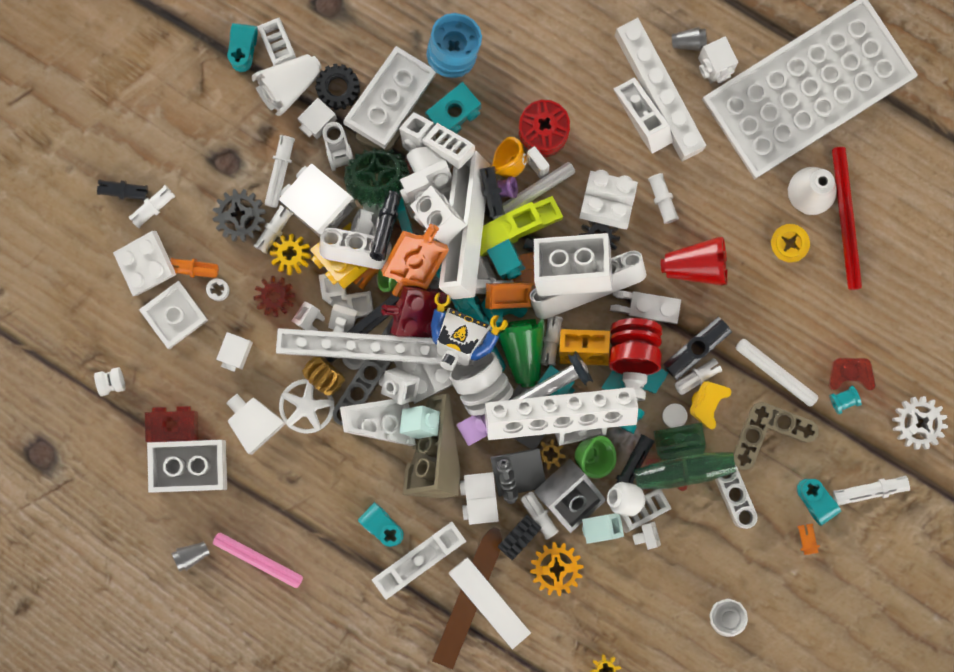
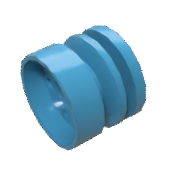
[426,13,482,78]

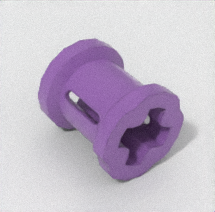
[497,177,518,199]

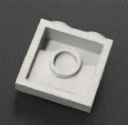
[400,159,452,218]
[579,170,638,230]
[394,361,453,404]

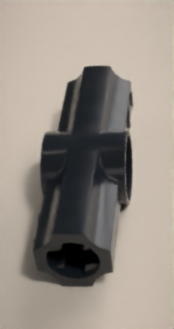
[662,316,732,381]

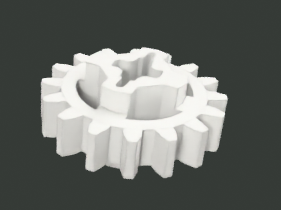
[892,396,948,450]

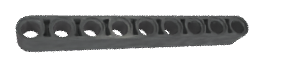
[333,276,440,426]

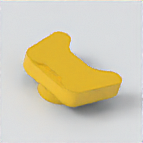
[690,381,731,429]

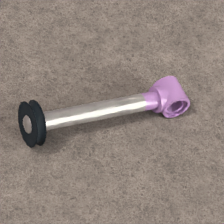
[456,351,593,446]

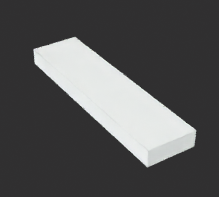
[448,557,531,649]

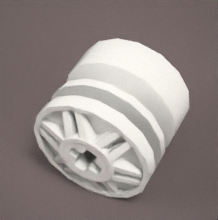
[449,352,514,416]

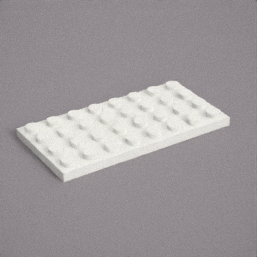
[702,0,918,180]

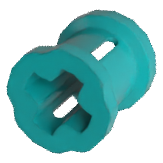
[829,385,862,415]

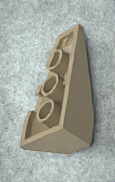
[403,394,460,498]

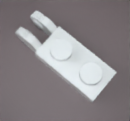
[610,290,681,324]

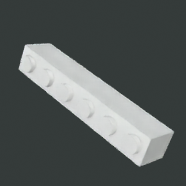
[615,18,706,161]
[439,151,490,300]

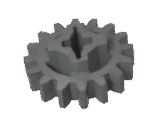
[212,189,266,242]

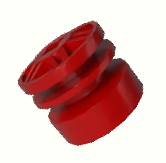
[518,99,570,158]
[609,318,662,375]

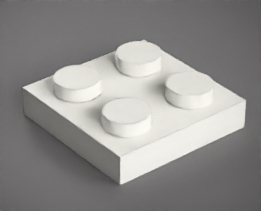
[113,231,176,296]
[139,281,208,349]

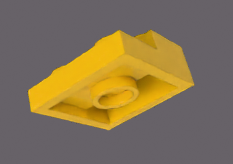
[310,223,369,289]

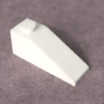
[614,77,673,154]

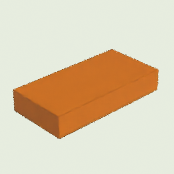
[485,282,532,309]

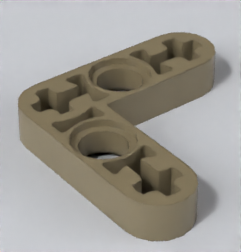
[732,402,819,470]

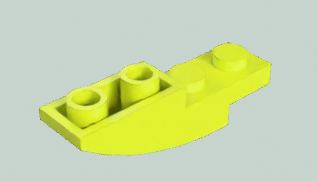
[480,196,563,256]

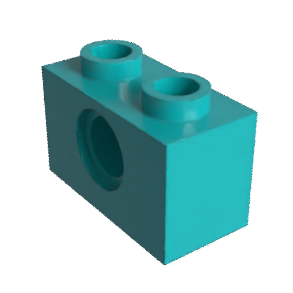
[425,82,481,134]

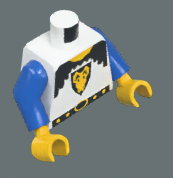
[431,292,508,371]

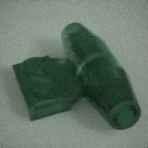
[634,423,737,489]

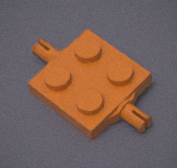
[381,224,449,298]

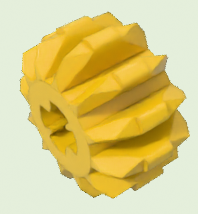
[270,234,312,276]

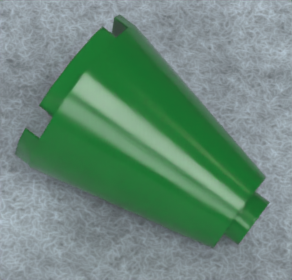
[498,319,545,387]

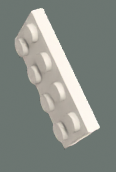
[343,46,436,149]

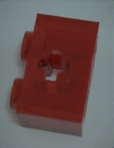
[145,406,199,443]

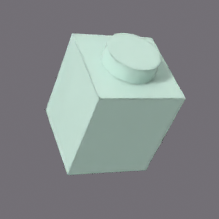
[400,405,440,439]
[582,513,624,544]

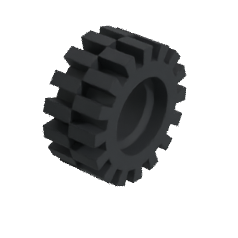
[315,64,360,111]
[498,514,542,560]

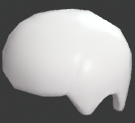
[710,599,748,637]

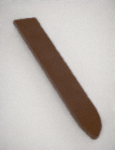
[432,527,502,670]

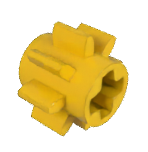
[590,654,621,672]

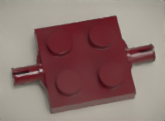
[381,286,456,338]

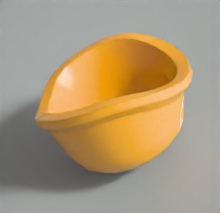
[491,137,527,179]

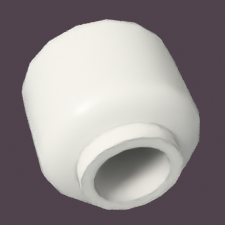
[607,482,645,516]

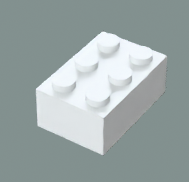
[534,233,612,296]
[147,440,227,493]

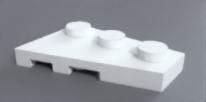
[340,399,416,446]

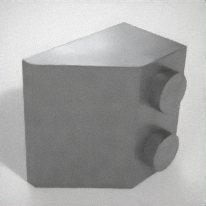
[534,459,606,533]

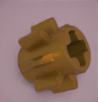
[540,439,566,470]

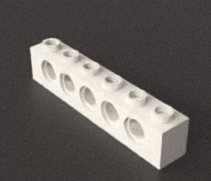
[485,387,638,440]

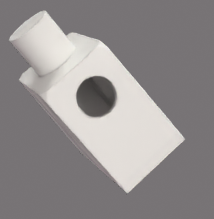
[226,394,285,455]

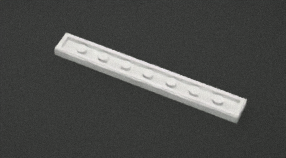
[276,328,474,366]

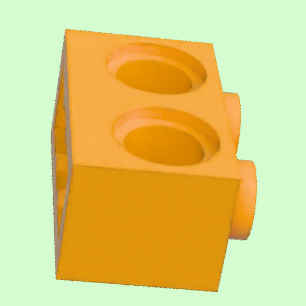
[559,329,610,366]

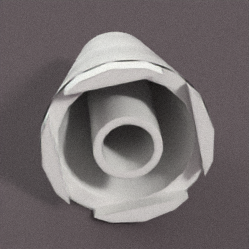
[252,54,321,116]
[788,167,837,215]

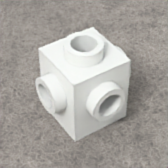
[399,112,436,152]

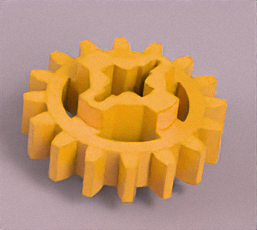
[530,542,584,596]

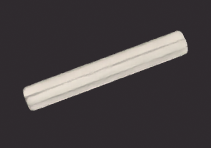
[492,162,575,220]
[735,339,819,407]

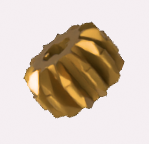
[302,356,345,396]

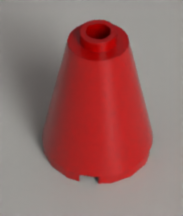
[661,237,728,286]

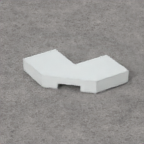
[319,274,374,319]

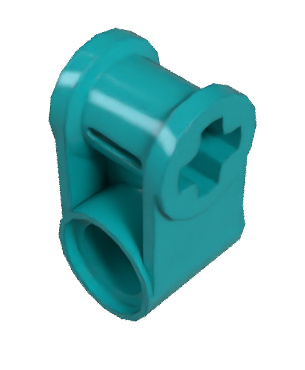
[227,23,258,72]
[797,479,841,526]
[358,502,404,547]

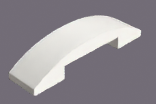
[372,522,466,600]

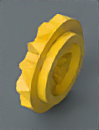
[770,224,810,263]

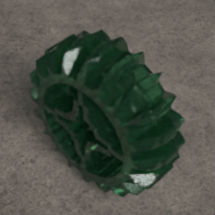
[344,147,410,208]

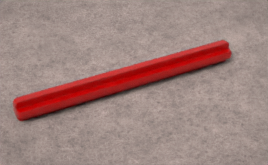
[832,147,862,290]

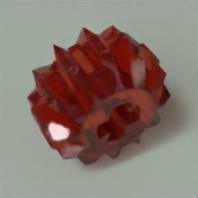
[254,276,296,318]

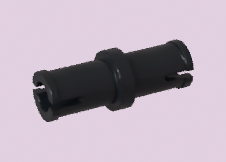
[480,166,505,217]
[97,179,148,201]

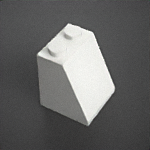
[279,163,357,237]

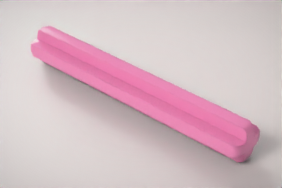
[213,533,303,588]

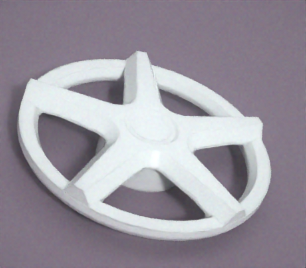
[279,379,334,434]

